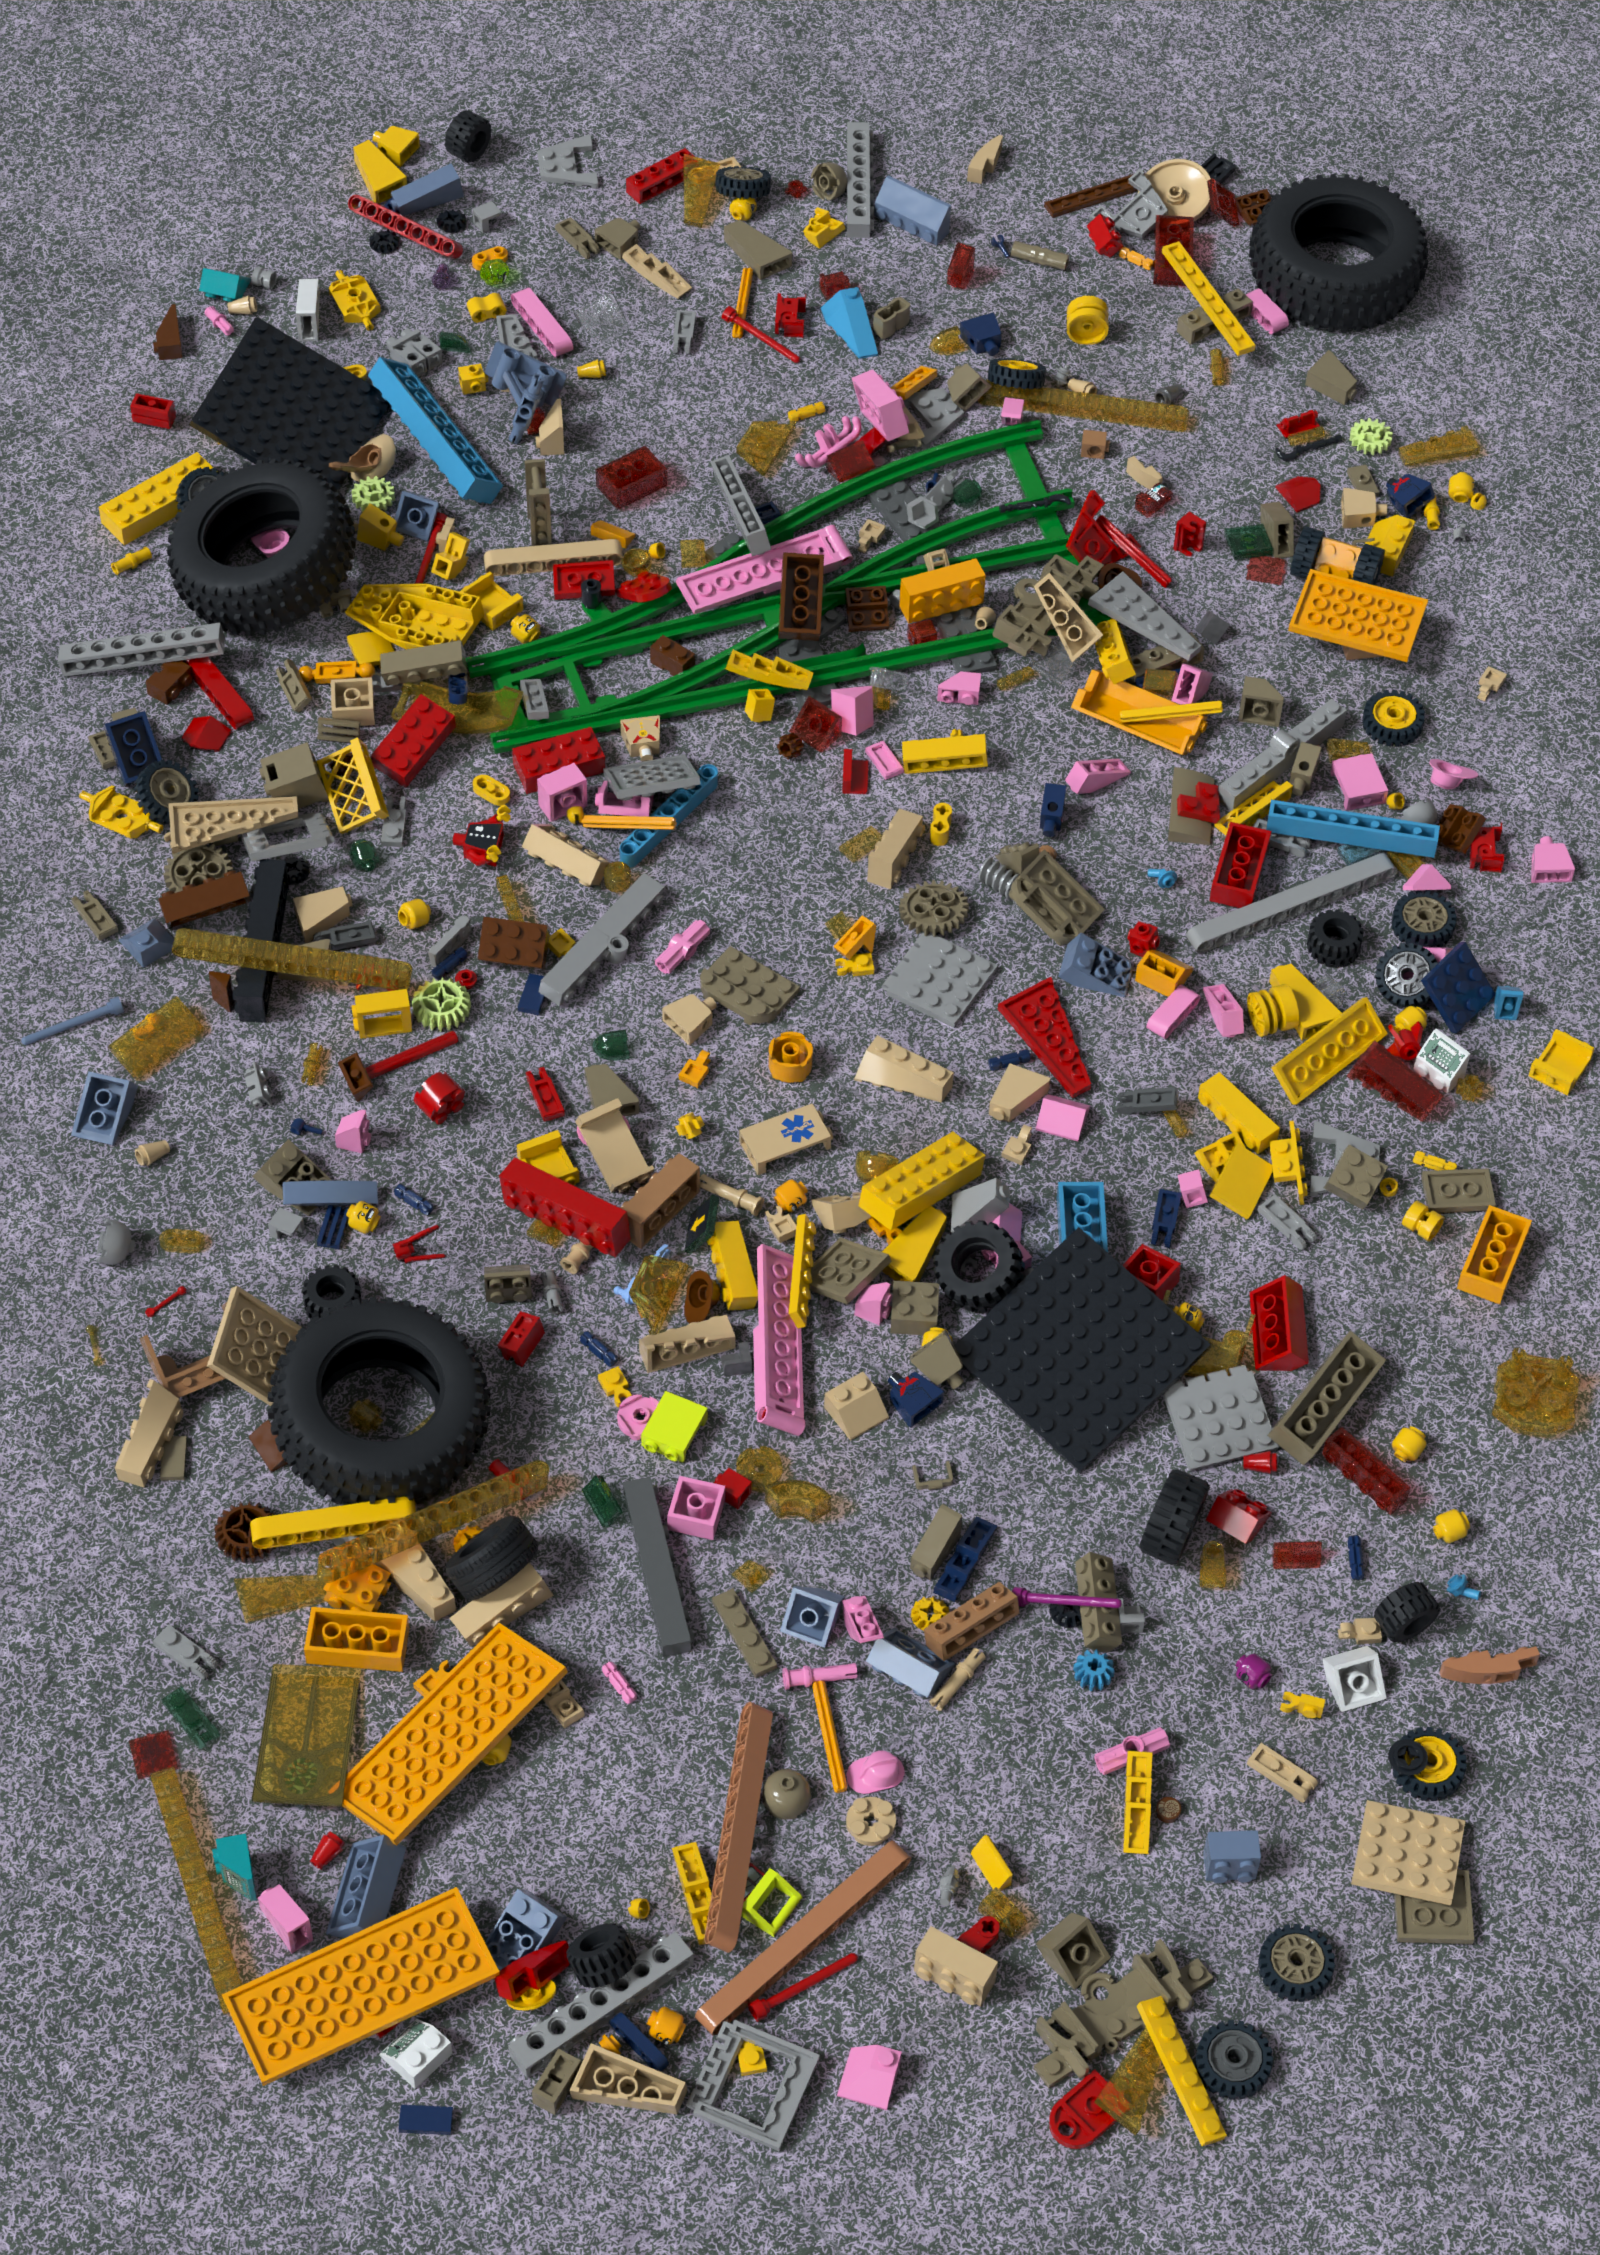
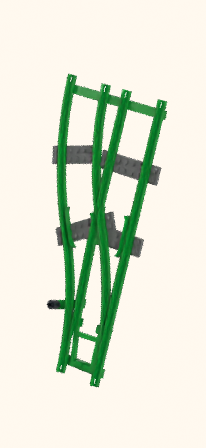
[466,420,1120,754]

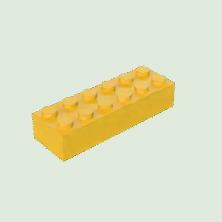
[99,452,218,545]
[858,1131,986,1230]

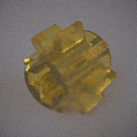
[1456,1074,1484,1102]

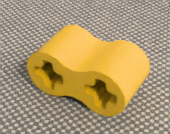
[466,293,507,323]
[930,803,952,846]

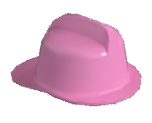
[251,528,290,558]
[1429,759,1478,790]
[846,1751,905,1794]

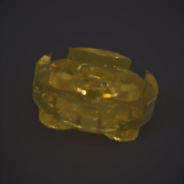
[736,1446,783,1493]

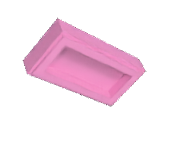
[865,740,904,780]

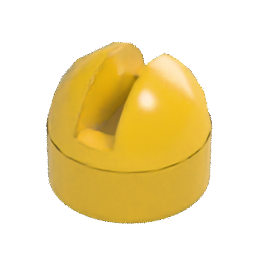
[1470,493,1487,510]
[648,542,666,559]
[1386,792,1405,810]
[566,806,584,824]
[1380,1177,1398,1197]
[628,1898,650,1919]

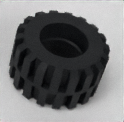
[445,110,492,163]
[1307,909,1364,968]
[302,1265,362,1319]
[1374,1582,1441,1643]
[566,1923,637,1988]

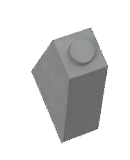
[951,1178,1010,1233]

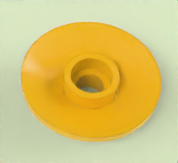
[506,1980,556,2010]

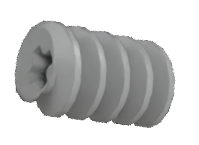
[978,857,1020,900]

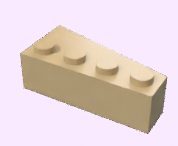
[867,808,925,889]
[450,1562,554,1647]
[569,2043,688,2114]

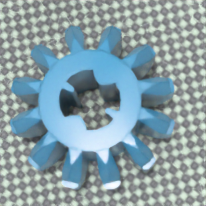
[1073,1649,1115,1691]

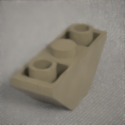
[995,842,1039,877]

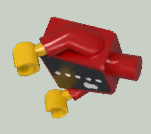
[453,805,511,867]

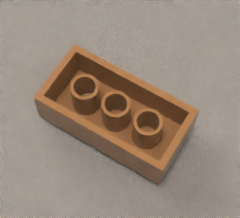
[620,1153,700,1249]

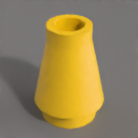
[577,359,606,378]

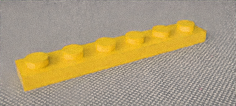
[789,1214,816,1329]
[1136,1996,1227,2146]

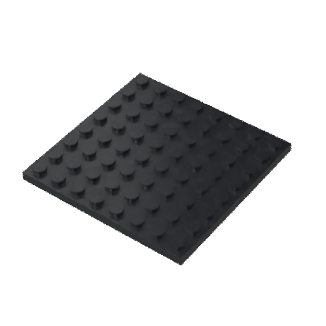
[189,316,390,492]
[954,1227,1211,1474]

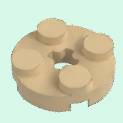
[846,1797,896,1846]

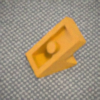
[833,915,876,960]

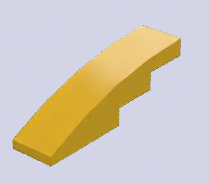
[725,650,814,690]
[1123,1750,1153,1854]
[672,1842,712,1946]

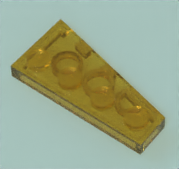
[683,154,720,228]
[1398,425,1480,466]
[234,1574,334,1623]
[1094,2028,1161,2135]

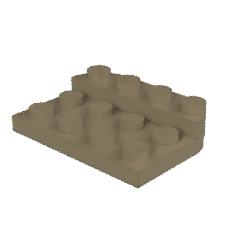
[1009,849,1105,946]
[700,946,800,1025]

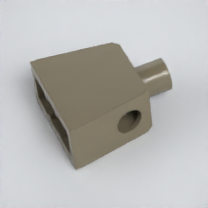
[595,218,641,260]
[947,364,992,411]
[1290,741,1322,796]
[910,1330,964,1389]

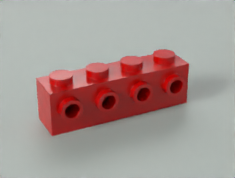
[626,148,699,204]

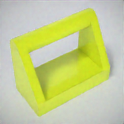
[741,1868,803,1937]

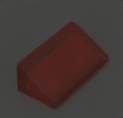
[1271,1541,1322,1569]

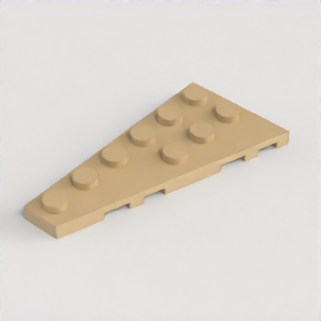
[168,796,298,854]

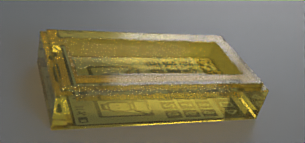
[839,826,882,863]

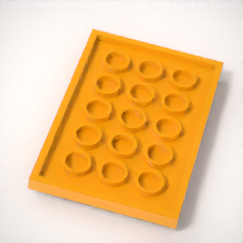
[1288,569,1428,662]

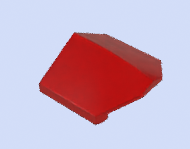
[1275,476,1321,513]
[181,716,231,752]

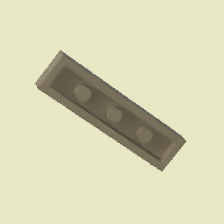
[712,1588,777,1678]

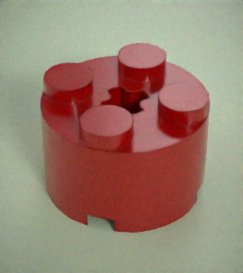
[414,1071,465,1125]

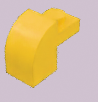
[431,532,470,580]

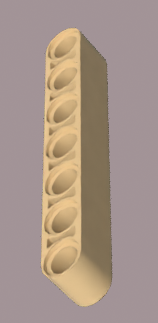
[483,539,623,576]

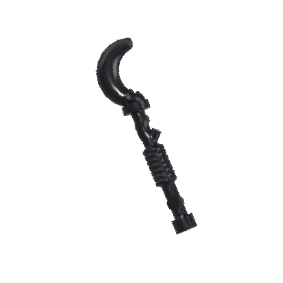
[1275,434,1342,461]
[999,494,1071,513]

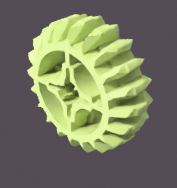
[412,976,471,1032]

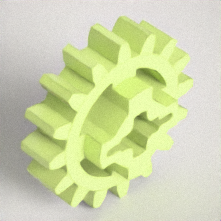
[1349,418,1393,455]
[352,476,395,512]

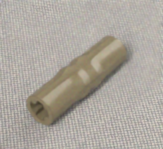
[1011,241,1070,271]

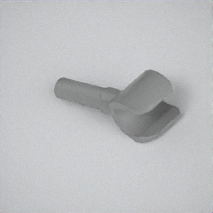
[1453,523,1466,542]

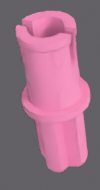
[205,306,234,336]

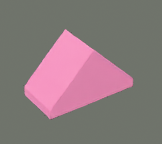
[1001,397,1024,425]
[1403,864,1451,890]

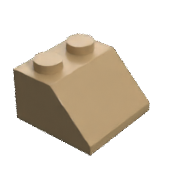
[824,1372,889,1441]

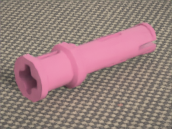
[782,1663,857,1690]

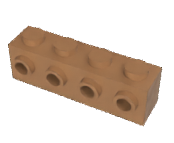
[924,1582,1020,1661]

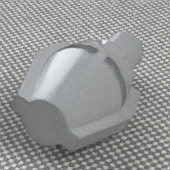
[940,1865,960,1906]

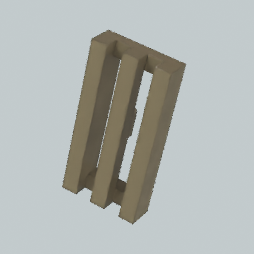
[317,717,360,743]

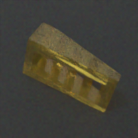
[1326,738,1370,764]

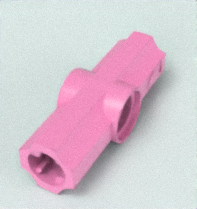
[655,920,710,974]
[1094,1727,1170,1775]

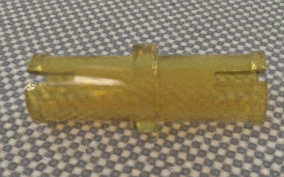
[1209,349,1225,386]
[301,1043,323,1085]

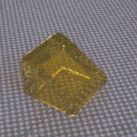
[825,911,853,939]
[732,1560,769,1593]

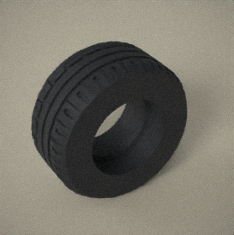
[446,1515,538,1600]

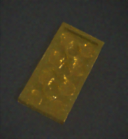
[108,996,205,1081]

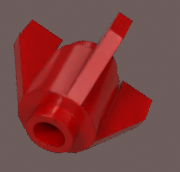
[1386,1021,1423,1060]

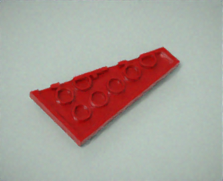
[997,977,1091,1098]

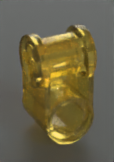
[1199,1541,1226,1589]

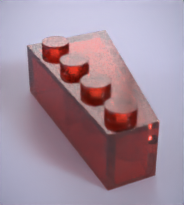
[1346,1040,1443,1122]

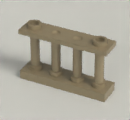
[525,459,552,546]

